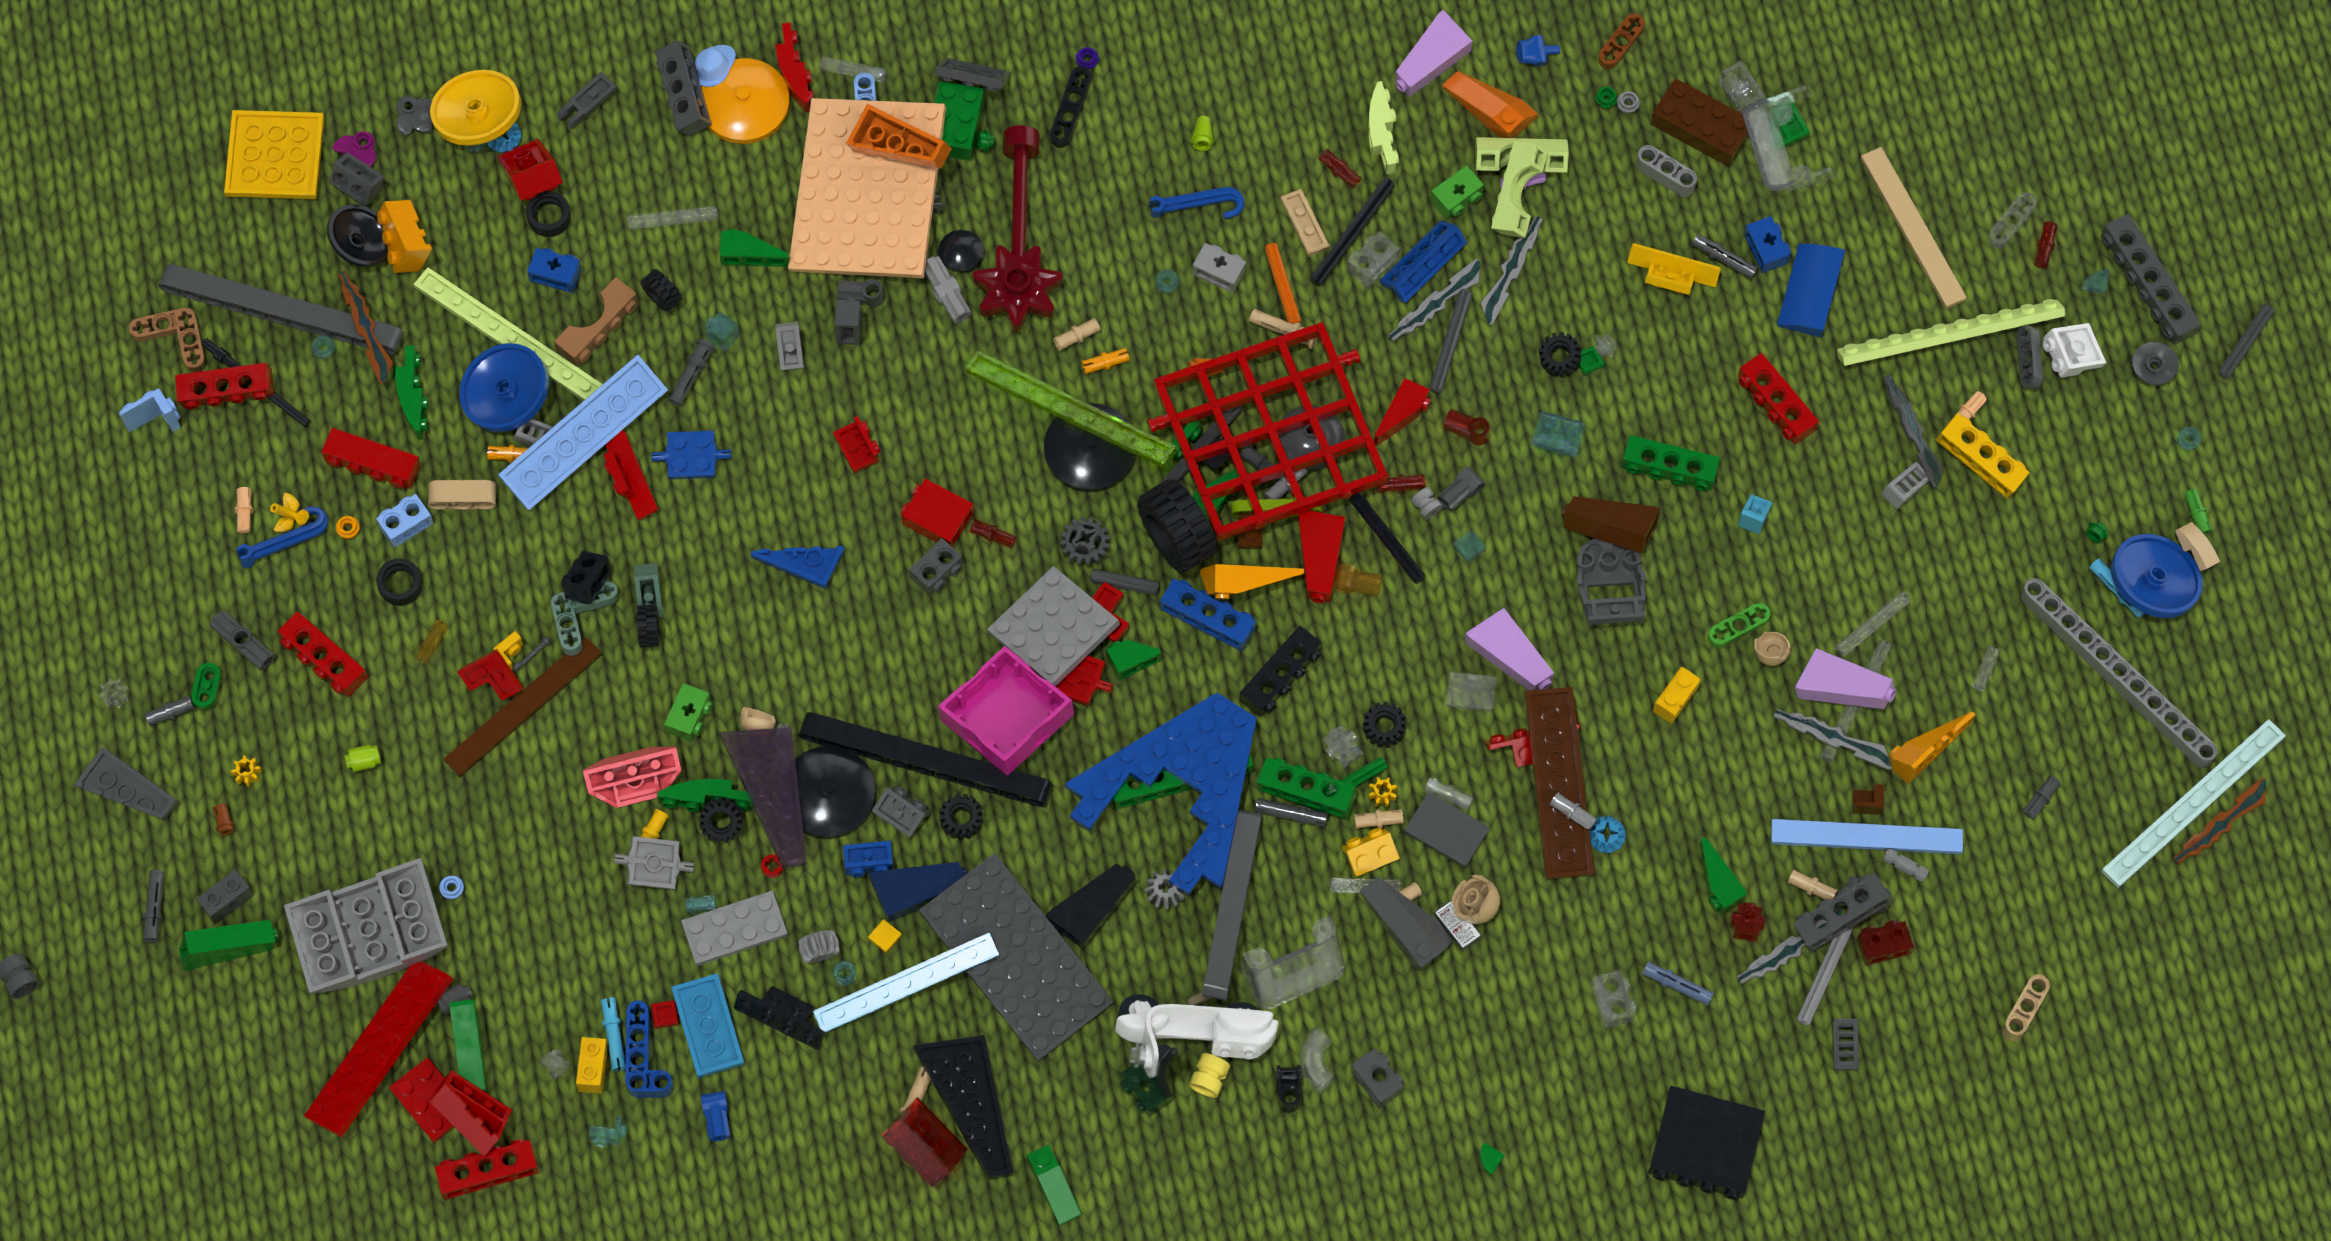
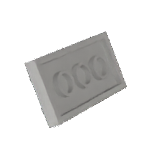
[681,890,788,967]

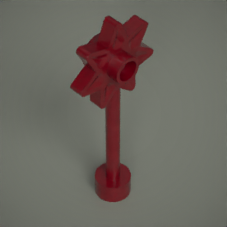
[973,125,1063,331]

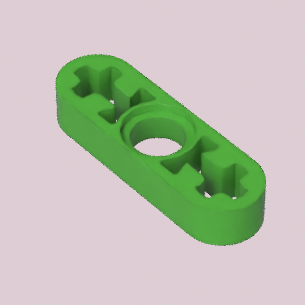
[1708,603,1770,648]

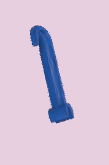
[1148,187,1244,219]
[236,507,328,568]

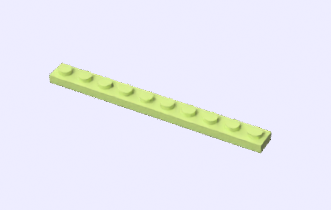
[414,267,602,401]
[1837,299,2065,366]

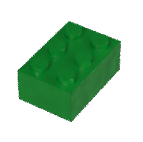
[934,81,984,161]

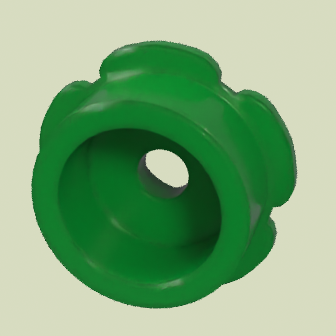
[1595,86,1617,108]
[977,130,994,152]
[2086,522,2108,543]

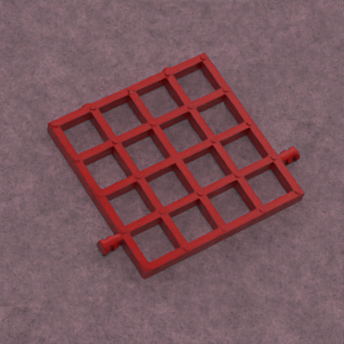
[1147,322,1388,541]

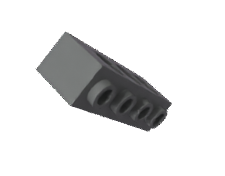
[655,40,712,136]
[1793,873,1893,953]

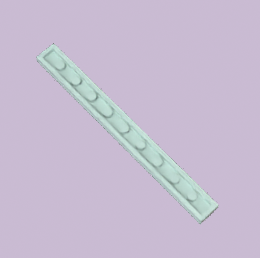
[2101,719,2286,888]

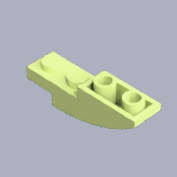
[1368,81,1399,175]

